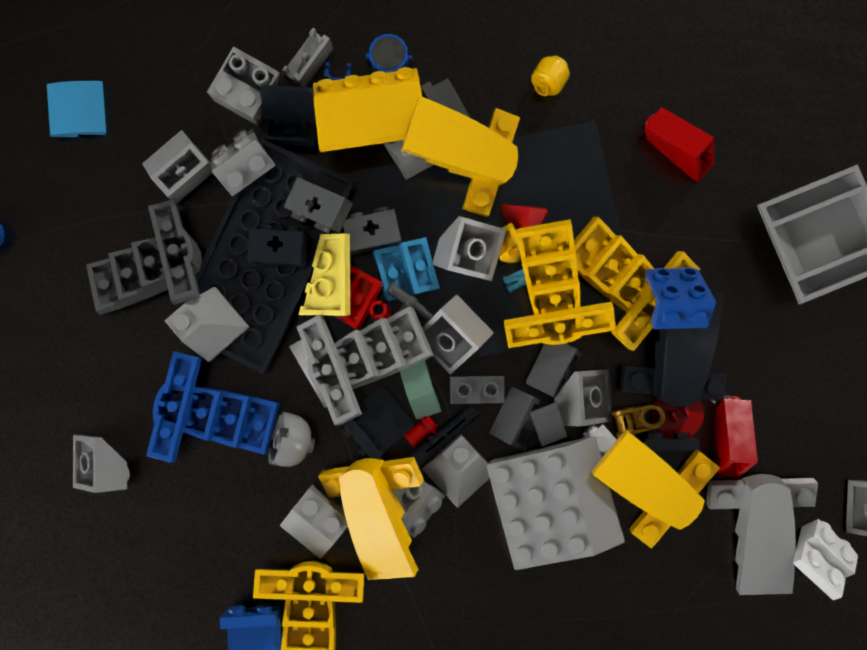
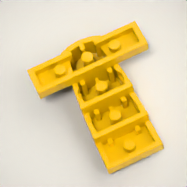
[401,96,520,217]
[574,217,700,351]
[504,219,616,348]
[591,430,720,549]
[318,457,424,580]
[253,561,365,650]

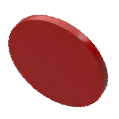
[651,398,704,437]

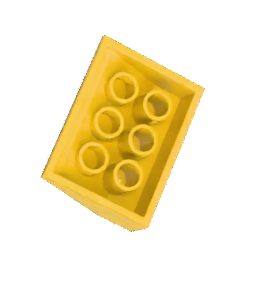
[313,67,422,152]

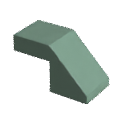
[400,360,442,420]

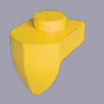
[499,223,521,263]

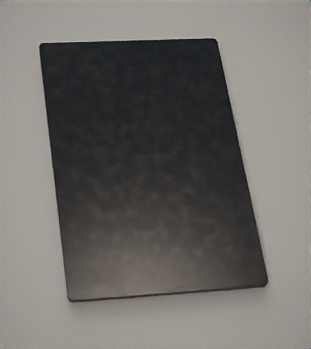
[321,121,627,379]

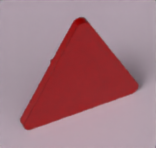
[500,204,548,229]

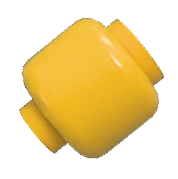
[531,56,570,96]

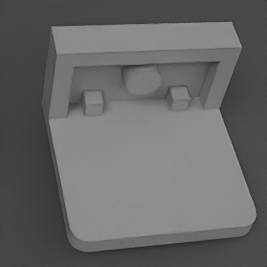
[211,129,275,196]
[393,481,446,538]

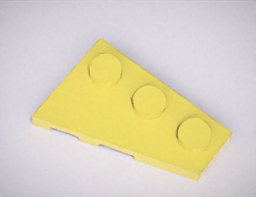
[298,234,350,316]

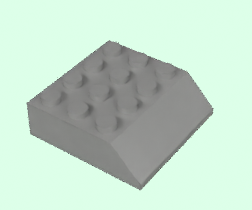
[757,164,867,304]
[486,436,625,570]

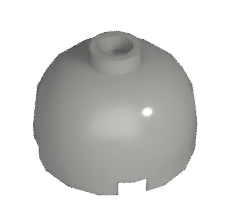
[269,412,315,467]

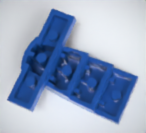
[146,351,280,463]

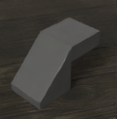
[530,402,567,448]

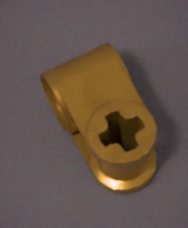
[610,403,665,438]

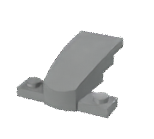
[297,306,434,425]
[706,474,818,595]

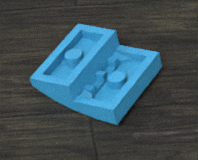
[47,81,106,137]
[372,237,440,303]

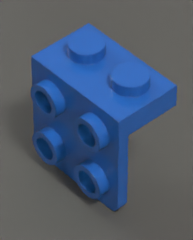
[645,267,716,329]
[220,604,282,650]

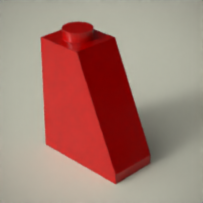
[645,107,715,183]
[713,396,758,478]

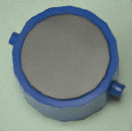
[366,34,412,73]

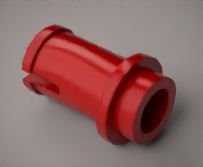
[369,301,391,321]
[404,416,439,447]

